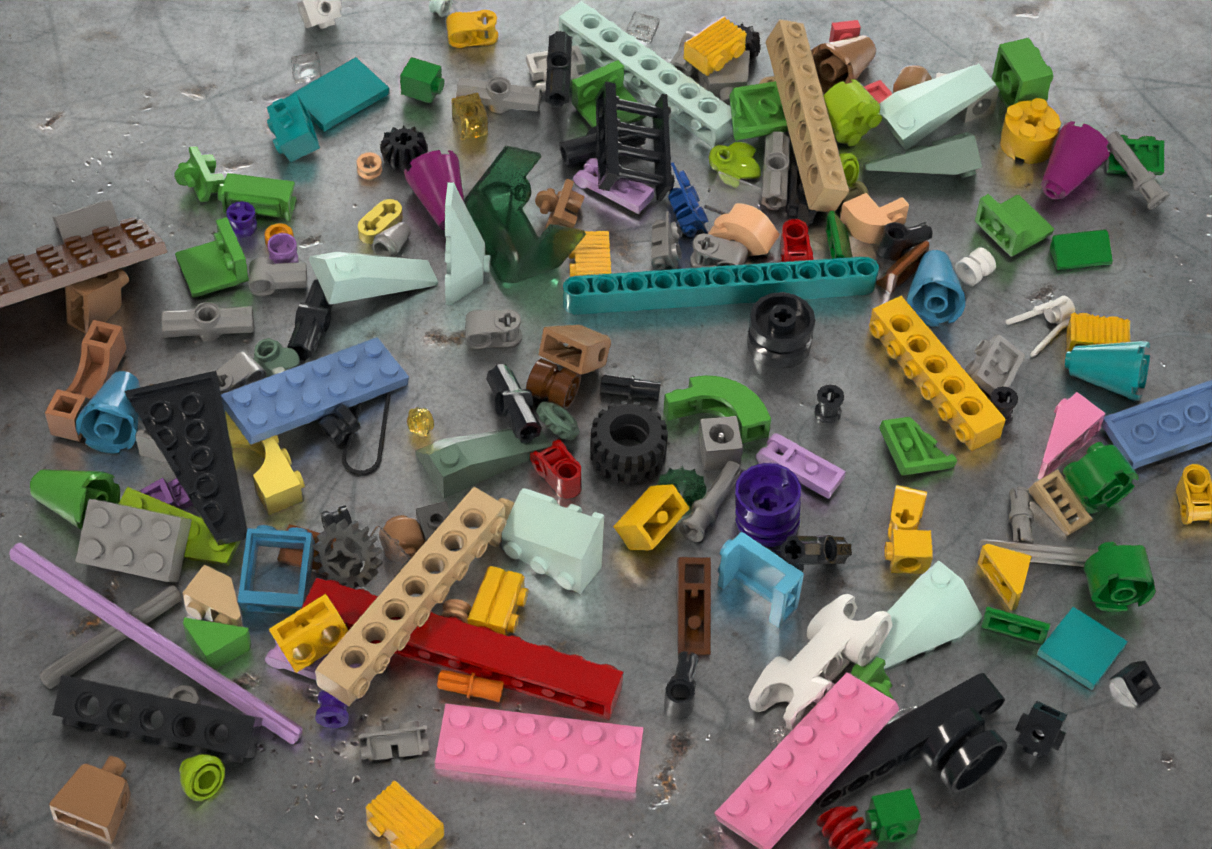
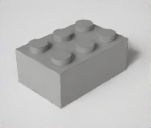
[75,499,192,582]

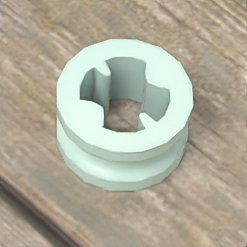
[429,0,453,17]

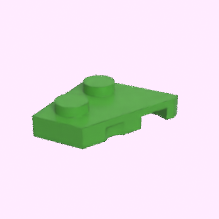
[879,417,957,476]

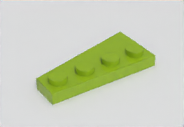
[119,487,241,566]

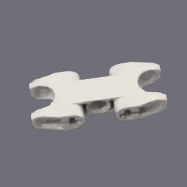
[748,594,892,731]

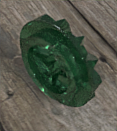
[657,465,707,509]

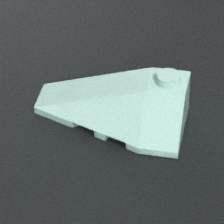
[879,64,996,151]
[445,183,490,305]
[309,252,438,305]
[869,560,982,671]

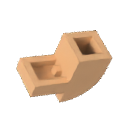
[840,193,909,244]
[708,203,780,257]

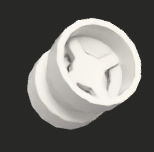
[955,247,996,286]

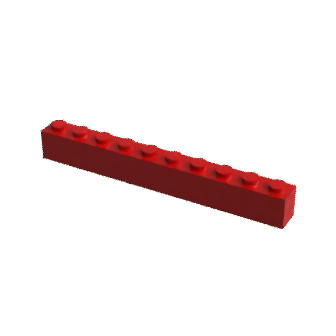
[301,577,624,721]

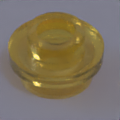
[407,407,434,437]

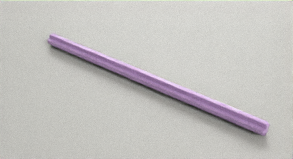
[9,543,303,744]

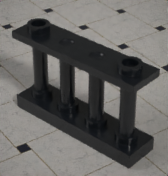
[595,81,675,201]

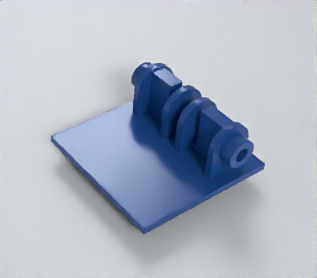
[668,162,709,237]

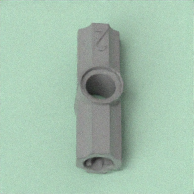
[456,76,542,113]
[761,131,790,210]
[161,302,254,342]

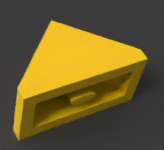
[978,544,1031,611]

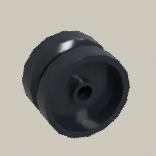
[747,292,815,369]
[920,708,1008,794]

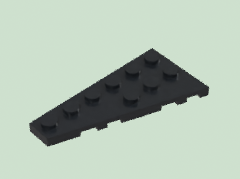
[124,371,248,546]

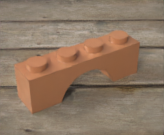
[45,320,127,442]

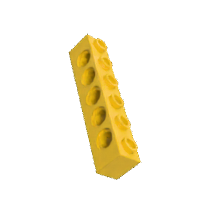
[869,296,1006,452]

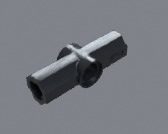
[545,31,572,107]
[559,121,646,165]
[287,279,333,361]
[486,364,542,443]
[781,535,852,565]

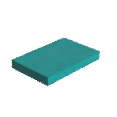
[290,57,390,132]

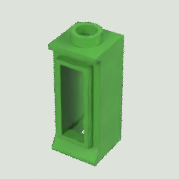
[218,173,297,221]

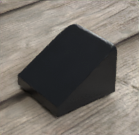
[1110,660,1161,706]

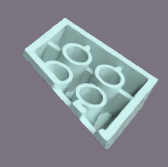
[502,488,604,594]

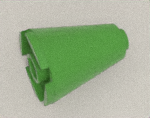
[30,469,120,531]

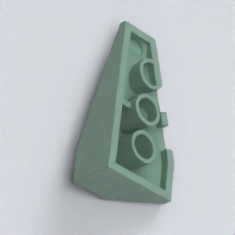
[863,132,982,178]
[415,429,552,498]

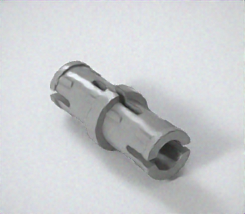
[1008,486,1034,544]

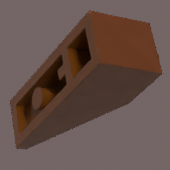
[676,557,711,655]

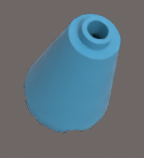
[906,250,966,327]
[76,371,140,454]

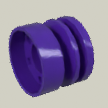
[735,463,801,547]

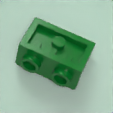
[1106,135,1164,176]

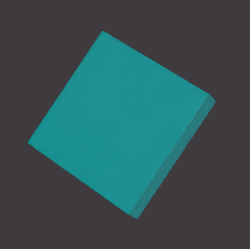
[1037,607,1128,690]

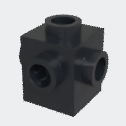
[1015,701,1068,757]

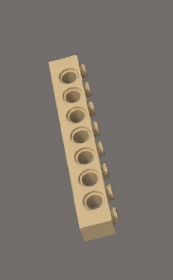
[766,19,849,212]
[315,487,507,706]

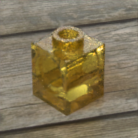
[451,92,488,141]

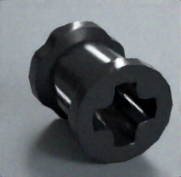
[814,384,844,424]
[990,386,1018,426]

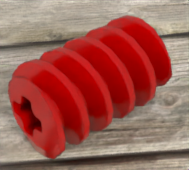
[816,805,878,849]

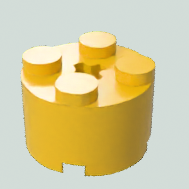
[1000,98,1061,164]

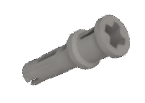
[1106,131,1170,210]
[678,461,743,542]

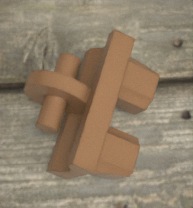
[535,178,585,235]

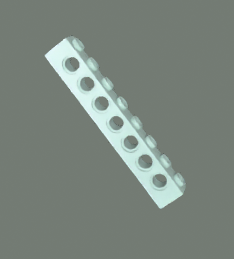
[559,1,733,148]

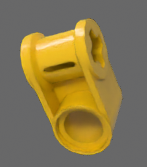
[446,10,498,48]
[1176,464,1212,525]
[888,485,927,540]

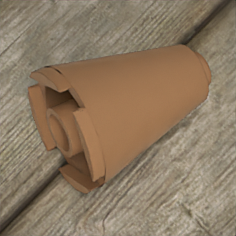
[811,35,876,94]

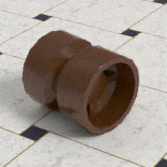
[526,358,581,410]

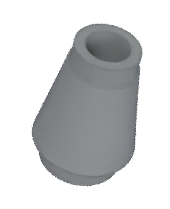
[372,222,411,257]

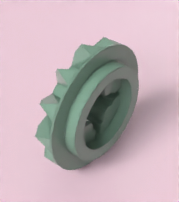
[536,402,580,440]

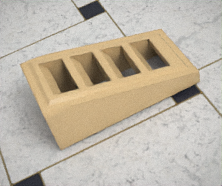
[1029,469,1093,536]

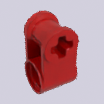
[780,219,813,262]
[530,439,582,499]

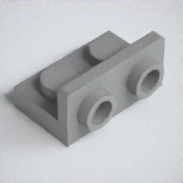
[965,333,1025,396]

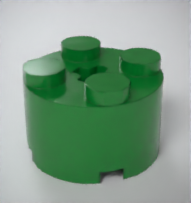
[1063,442,1139,513]
[1084,542,1156,612]

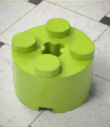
[823,79,882,146]

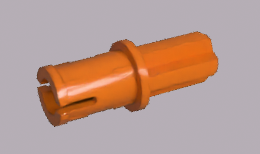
[437,670,504,703]

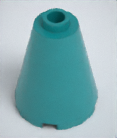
[1065,341,1150,401]

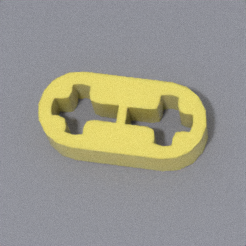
[358,199,403,245]

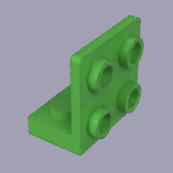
[572,60,646,128]
[975,194,1054,257]
[175,217,249,297]

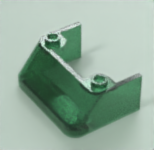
[464,145,586,284]

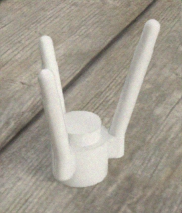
[1006,296,1075,358]

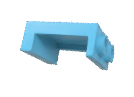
[717,531,804,628]

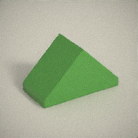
[183,617,251,670]

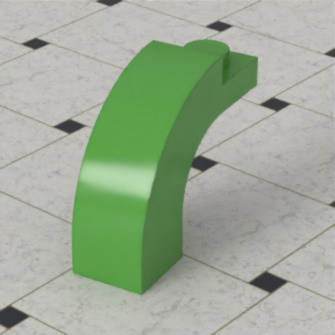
[663,375,771,444]

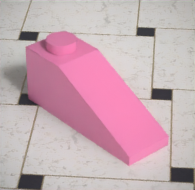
[1037,392,1105,480]

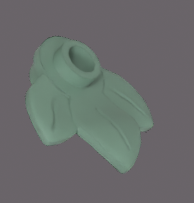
[253,338,300,377]

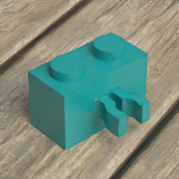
[267,93,320,162]

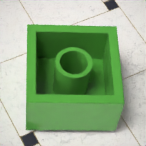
[992,37,1053,109]

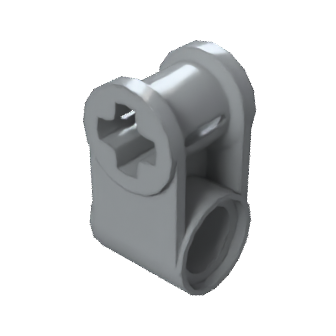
[690,233,748,268]
[465,309,522,349]
[215,352,267,394]

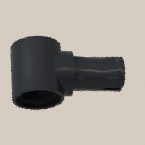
[877,222,933,261]
[664,651,699,720]

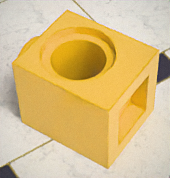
[884,529,933,574]

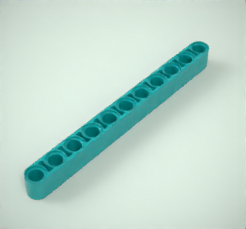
[563,257,879,315]

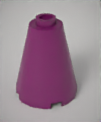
[1041,121,1112,199]
[404,150,465,230]

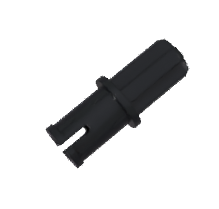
[600,375,661,401]

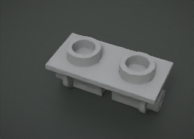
[651,211,682,270]
[359,721,429,762]

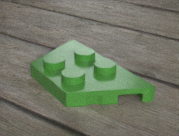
[729,81,789,140]

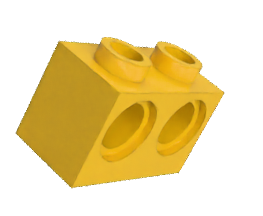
[269,594,349,673]

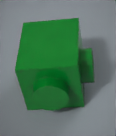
[400,57,445,103]
[865,788,921,842]

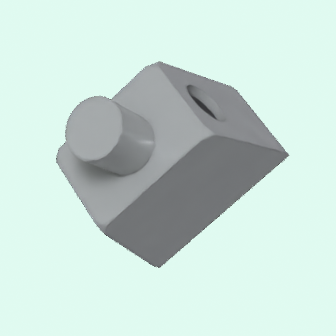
[697,51,750,106]

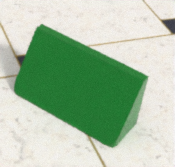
[825,211,853,259]
[1049,229,1113,270]
[981,606,1050,645]

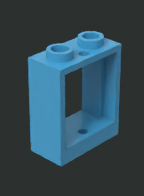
[238,525,315,615]

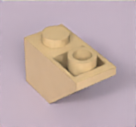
[182,565,243,627]

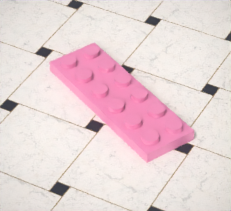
[714,673,899,849]
[435,704,643,793]

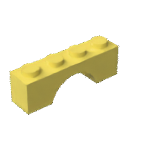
[225,411,305,516]

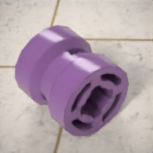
[267,233,299,263]

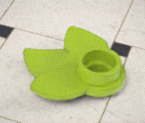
[709,142,761,190]

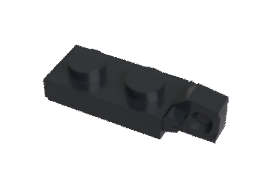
[786,165,817,227]

